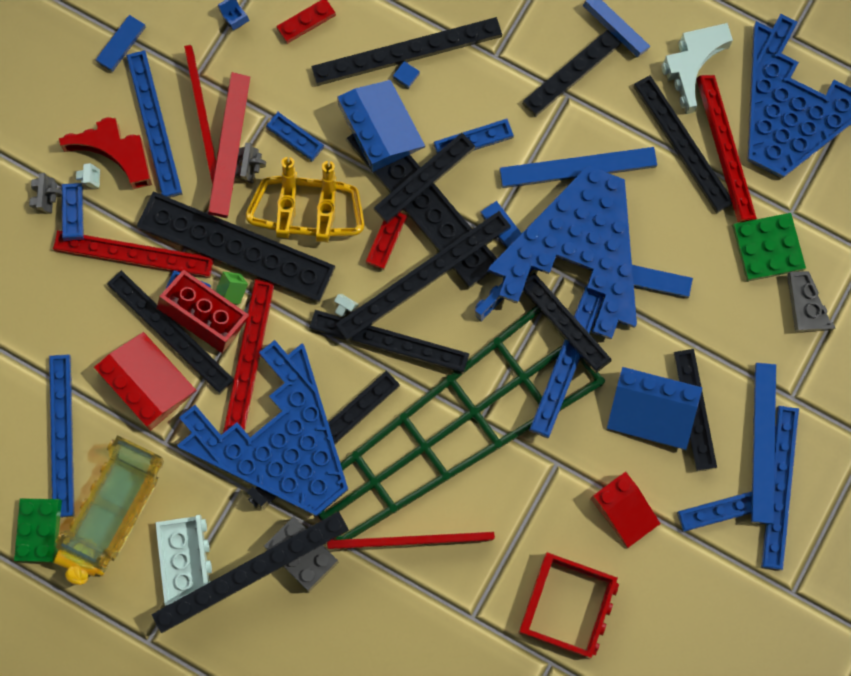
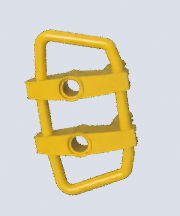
[246,157,365,243]

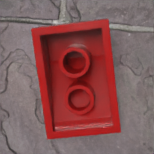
[590,471,661,548]

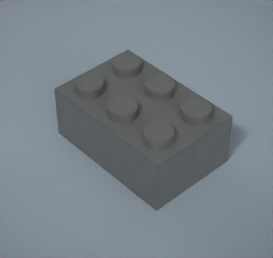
[264,516,339,592]

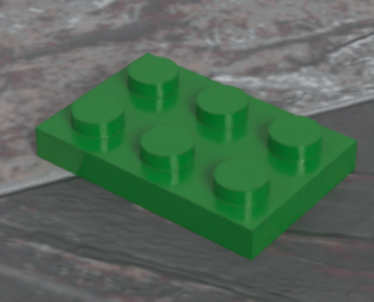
[14,498,62,563]

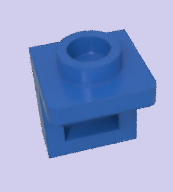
[218,0,250,30]

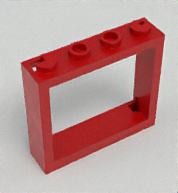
[518,552,619,659]

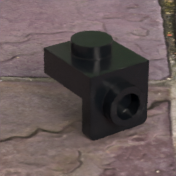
[247,487,276,510]

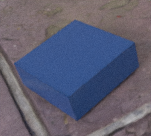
[393,61,420,89]

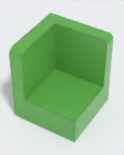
[216,271,248,304]

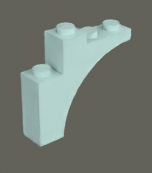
[662,23,733,114]

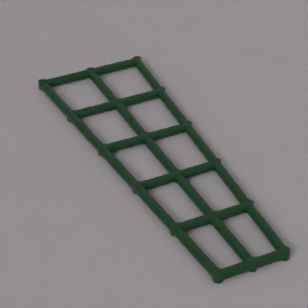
[318,306,605,540]

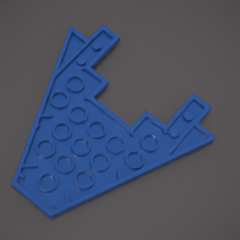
[747,14,851,179]
[487,165,637,340]
[177,340,348,517]

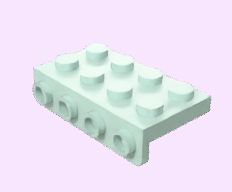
[156,515,212,606]

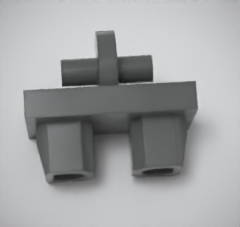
[235,143,266,183]
[29,173,62,214]

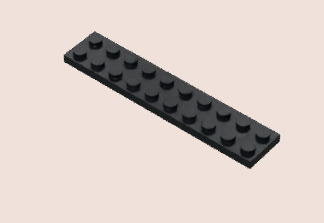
[346,134,497,289]
[136,191,336,303]

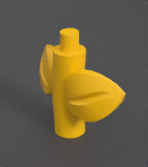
[54,540,106,585]

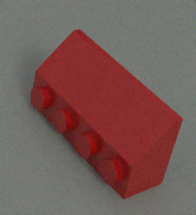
[157,269,249,354]

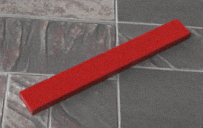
[184,45,216,183]
[207,72,250,219]
[696,75,757,222]
[53,230,214,278]
[223,279,275,433]
[327,532,495,549]

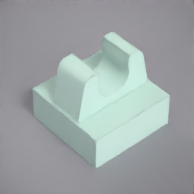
[76,163,100,189]
[334,294,359,317]

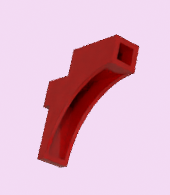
[59,117,152,189]

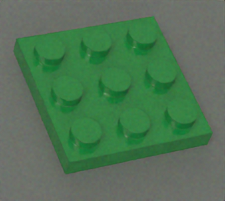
[733,213,806,282]

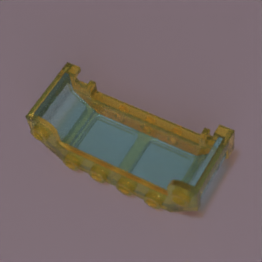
[55,435,164,573]

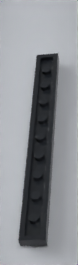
[311,17,502,86]
[336,211,511,342]
[151,511,349,634]

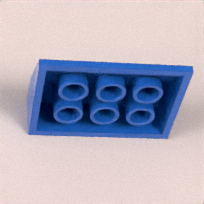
[337,80,425,172]
[607,367,702,450]

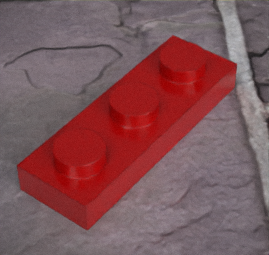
[276,0,336,44]
[366,213,407,270]

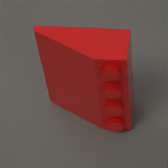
[94,332,197,431]

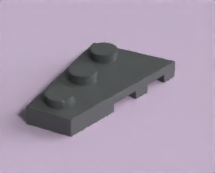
[787,271,836,332]

